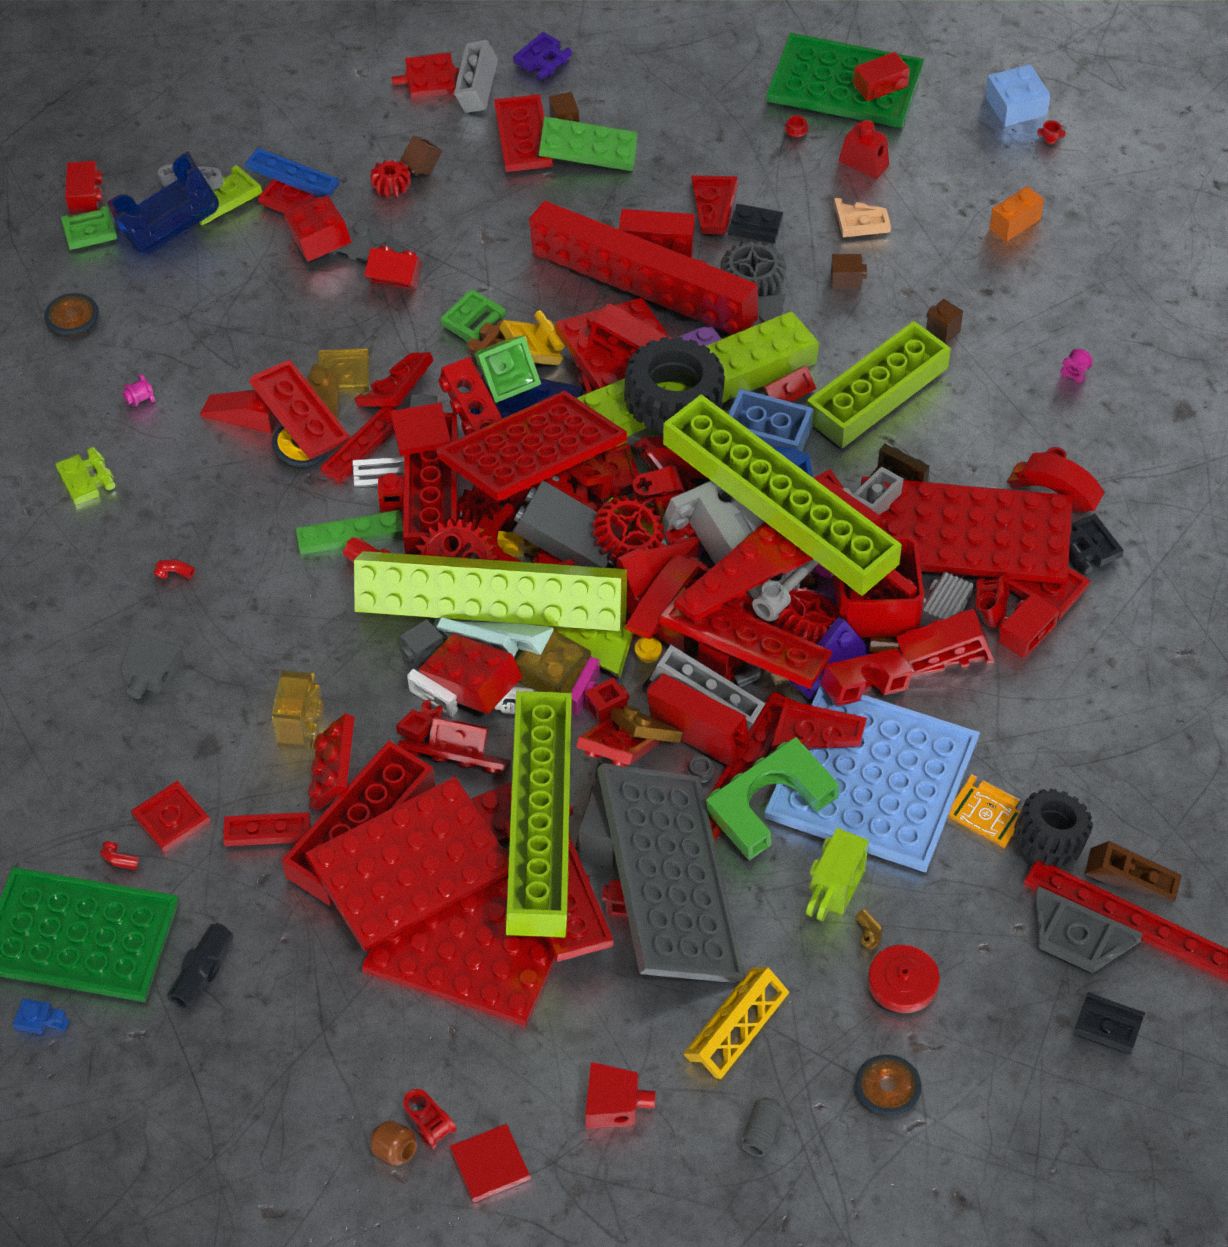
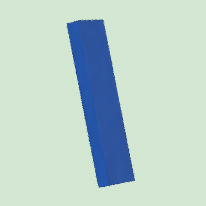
[245,148,340,197]

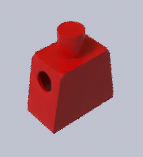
[838,120,889,180]
[585,1062,656,1129]

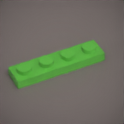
[296,510,403,555]

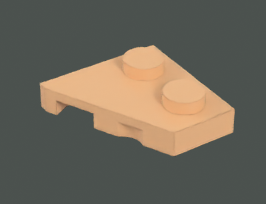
[834,198,891,237]

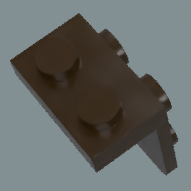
[869,443,930,482]

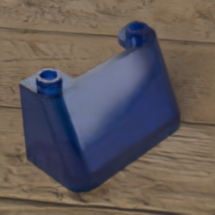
[107,151,219,254]

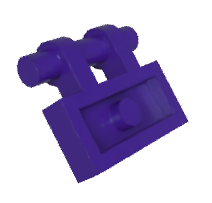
[513,32,573,80]

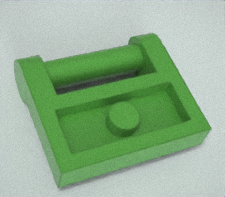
[61,205,117,250]
[440,289,506,344]

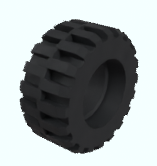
[624,337,725,434]

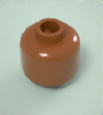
[370,1120,417,1166]

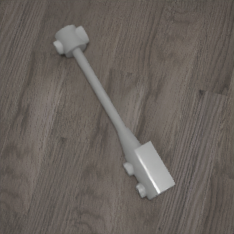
[752,467,903,621]

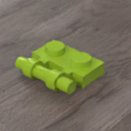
[55,447,115,506]

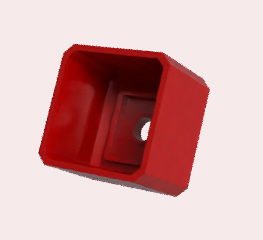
[833,536,924,638]

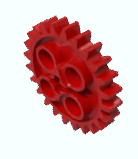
[416,519,500,560]

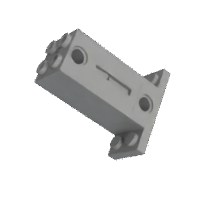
[661,481,801,599]

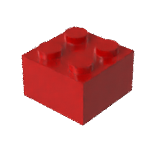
[284,195,352,262]

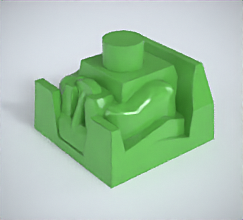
[475,336,541,403]

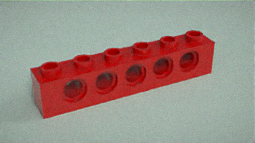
[438,356,529,506]

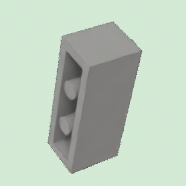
[454,39,498,113]

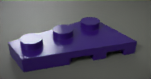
[789,618,872,700]

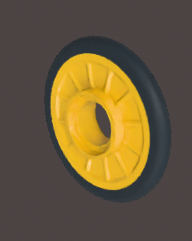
[272,426,327,467]

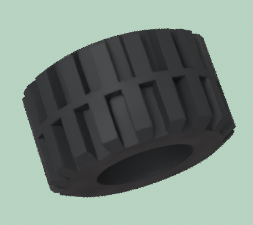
[1014,789,1093,867]

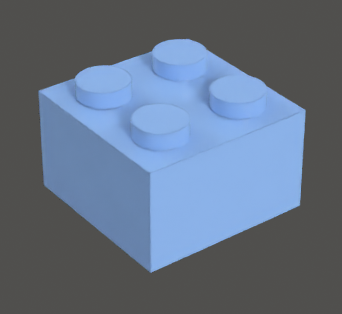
[985,64,1050,127]

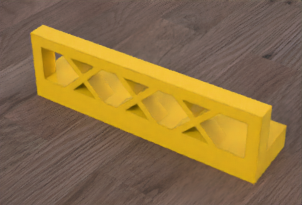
[683,967,789,1079]

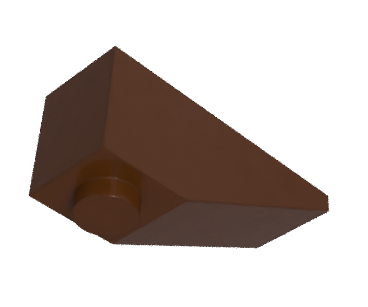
[1084,841,1182,902]

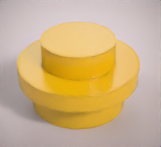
[635,637,662,663]

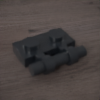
[1069,513,1124,574]

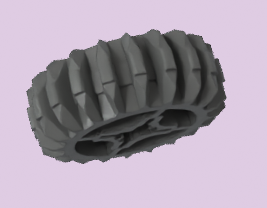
[720,240,786,297]

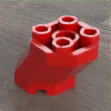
[634,437,711,481]

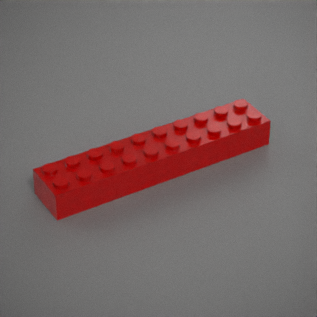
[529,200,758,334]

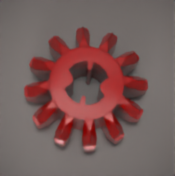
[370,158,411,199]
[458,484,502,529]

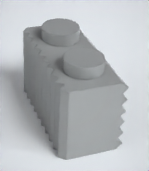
[920,572,973,626]

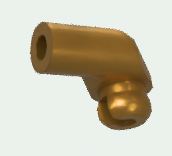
[855,909,883,950]

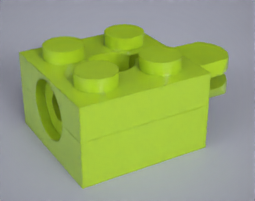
[806,828,869,921]

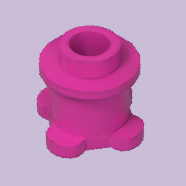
[1060,349,1093,383]
[122,374,155,407]

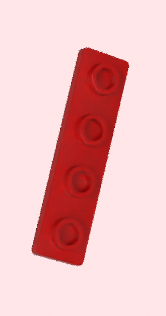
[398,716,511,773]

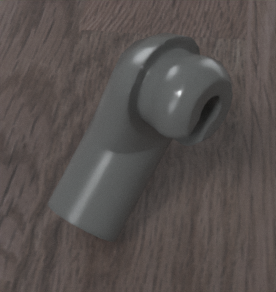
[732,663,763,688]

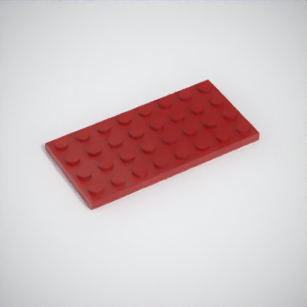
[860,476,1073,584]

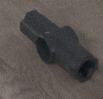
[167,923,234,1009]

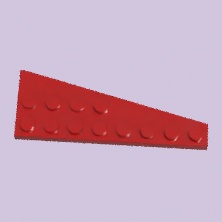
[674,474,881,622]

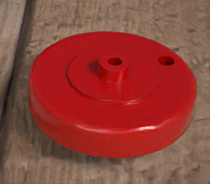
[868,944,940,1013]

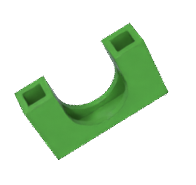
[706,737,839,861]

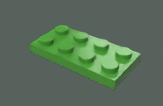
[539,116,637,171]

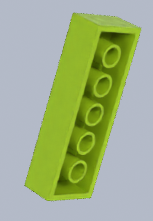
[806,321,951,448]

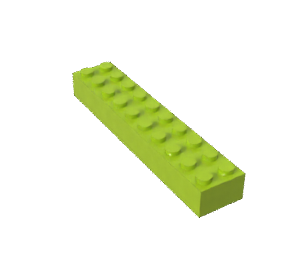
[577,311,819,451]
[663,394,902,596]
[354,551,627,631]
[506,691,572,937]

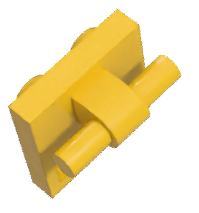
[499,311,564,366]

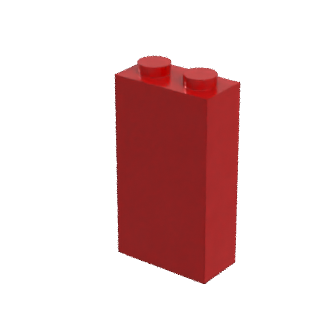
[647,673,750,768]

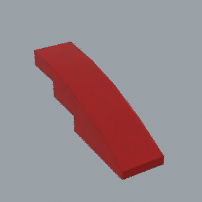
[625,554,700,640]

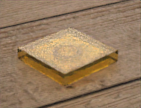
[318,348,369,393]

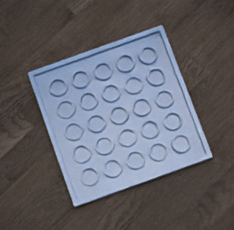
[764,684,980,873]

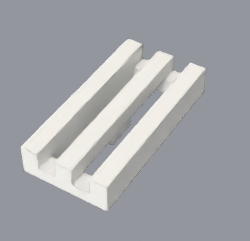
[353,457,405,488]
[407,669,458,717]

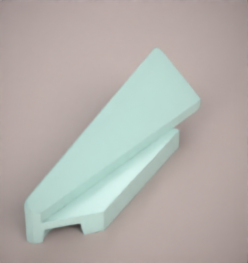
[433,617,553,657]

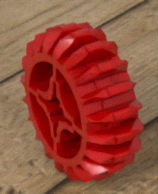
[592,495,664,561]
[773,586,839,644]

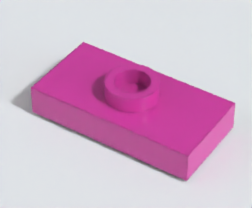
[571,657,600,717]

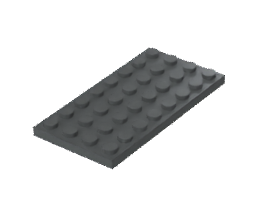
[597,763,746,983]

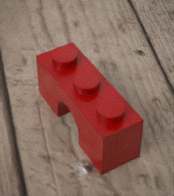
[821,648,913,707]

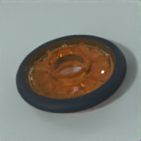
[44,293,99,335]
[855,1054,922,1116]

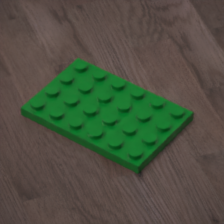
[766,33,924,128]
[0,867,180,1003]

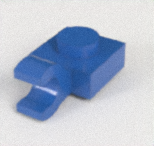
[13,998,70,1035]

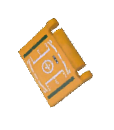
[948,774,1021,848]

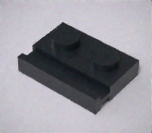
[728,204,783,243]
[1073,992,1145,1054]

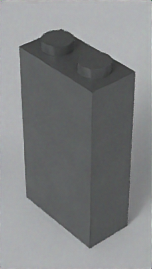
[513,481,611,568]

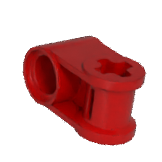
[632,465,685,505]
[975,575,1010,628]
[403,1089,457,1150]

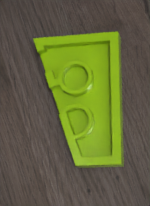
[188,165,262,225]
[549,624,634,678]

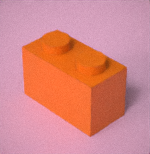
[989,186,1044,242]

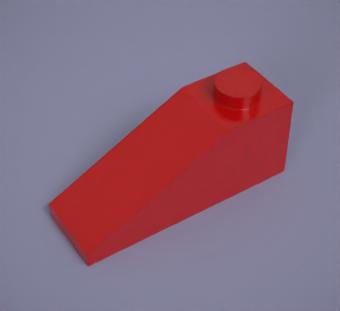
[200,390,278,434]

